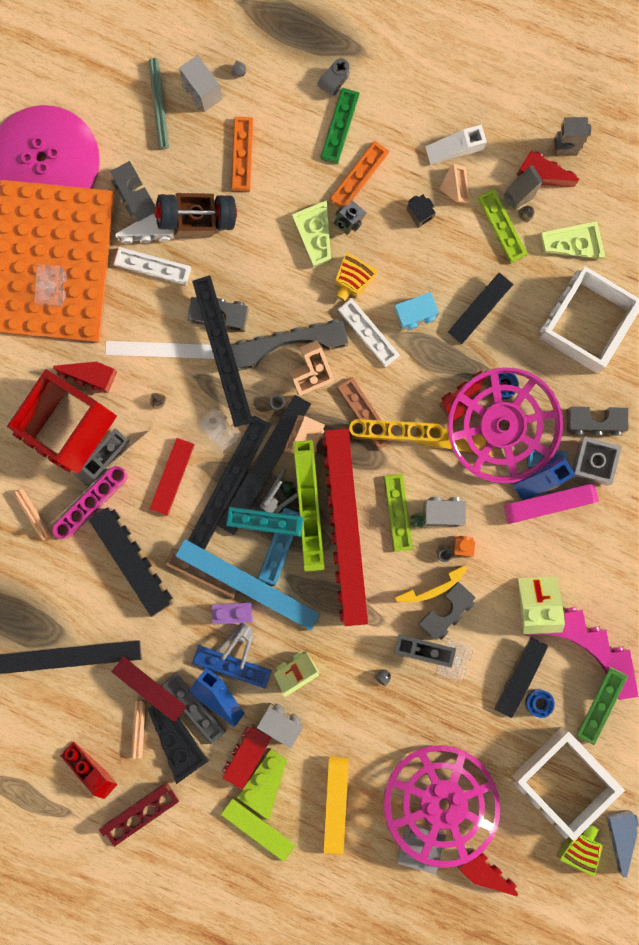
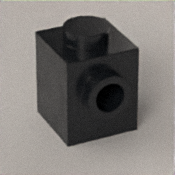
[406,194,436,228]

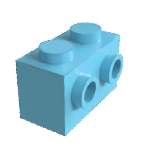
[394,292,439,331]

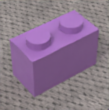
[212,602,253,624]

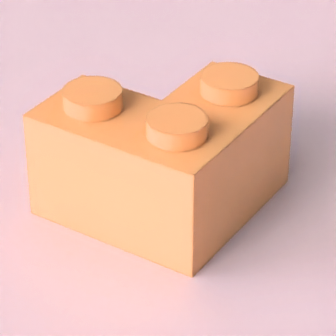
[289,340,335,396]

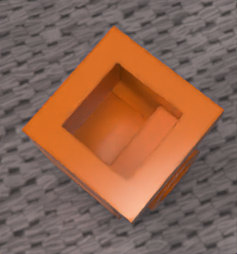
[452,536,475,557]

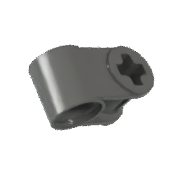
[317,58,350,97]

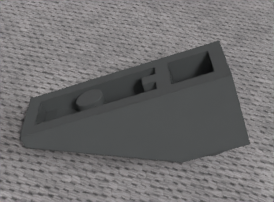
[504,165,543,210]
[74,428,129,487]
[394,634,456,668]

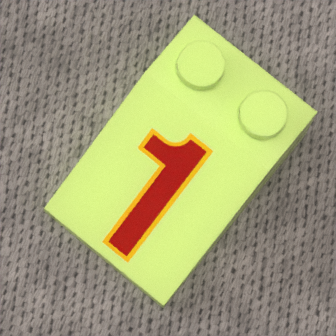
[518,576,565,634]
[274,651,319,697]

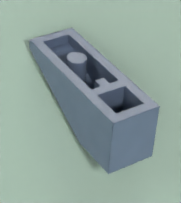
[606,810,639,878]

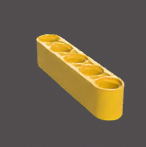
[349,419,444,443]
[324,756,349,855]

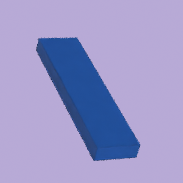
[192,645,272,689]

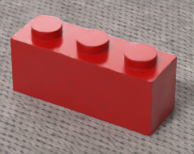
[222,724,272,790]

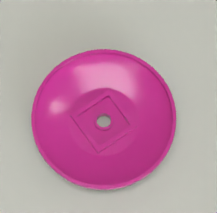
[0,105,100,189]

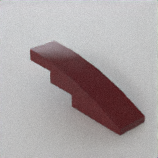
[111,656,187,722]

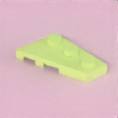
[292,200,331,267]
[541,221,605,260]

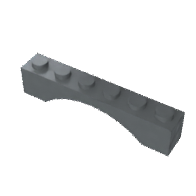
[232,319,348,371]

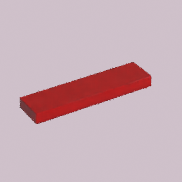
[150,438,195,516]

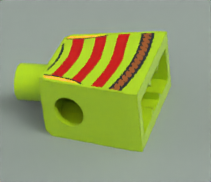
[557,825,603,877]

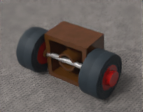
[154,193,237,237]

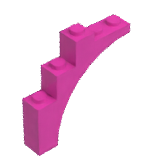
[526,606,639,700]

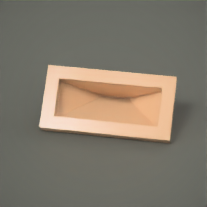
[439,164,470,204]

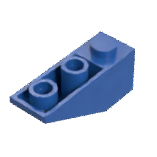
[513,455,575,501]
[188,667,245,727]

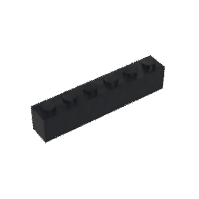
[88,507,173,617]

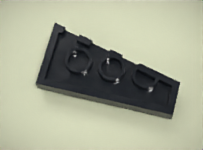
[147,705,209,784]

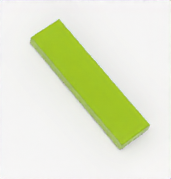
[477,188,528,264]
[384,474,413,552]
[221,798,296,862]

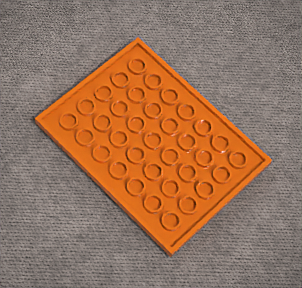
[0,180,115,342]

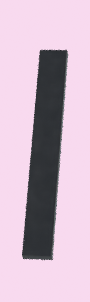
[192,275,254,428]
[217,395,311,535]
[188,415,271,550]
[0,640,142,674]

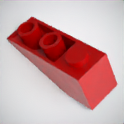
[517,150,580,187]
[53,361,117,393]
[439,370,488,423]
[60,741,118,799]
[457,848,519,896]

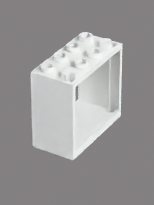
[539,266,639,374]
[512,727,625,841]

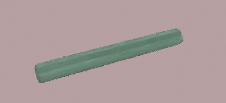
[148,58,169,149]

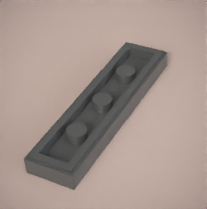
[161,672,226,745]

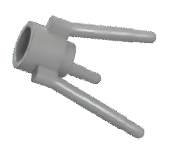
[260,468,298,513]
[218,623,254,669]

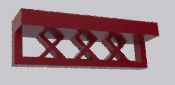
[99,782,179,847]

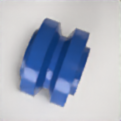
[490,373,519,400]
[525,689,555,718]

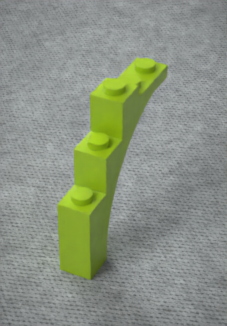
[294,440,324,571]

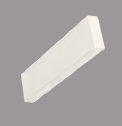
[113,247,191,286]
[337,298,400,368]

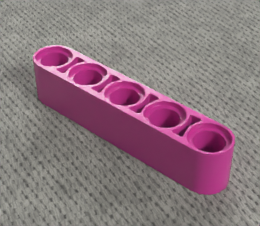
[53,466,128,539]
[503,483,599,524]

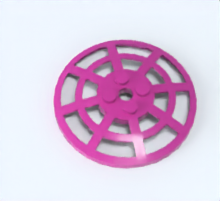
[447,367,563,483]
[383,745,500,868]

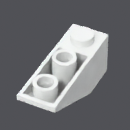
[425,125,487,165]
[116,213,175,244]

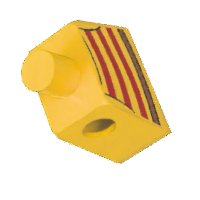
[335,252,378,302]

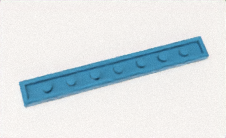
[175,539,320,631]

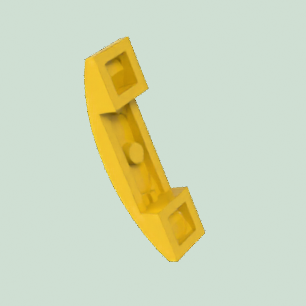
[394,565,467,602]

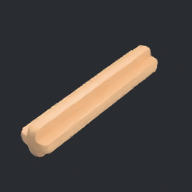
[14,489,51,540]
[131,700,146,759]

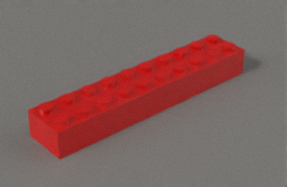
[322,428,368,626]

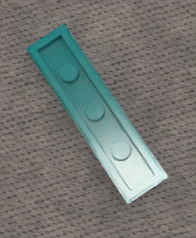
[226,507,304,537]

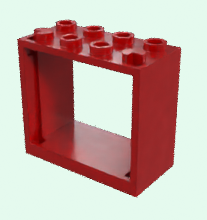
[6,369,117,474]

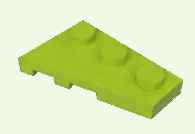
[237,748,287,820]

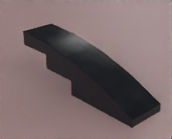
[448,272,514,344]
[495,637,548,718]

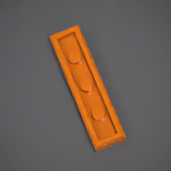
[231,117,253,192]
[329,140,389,208]

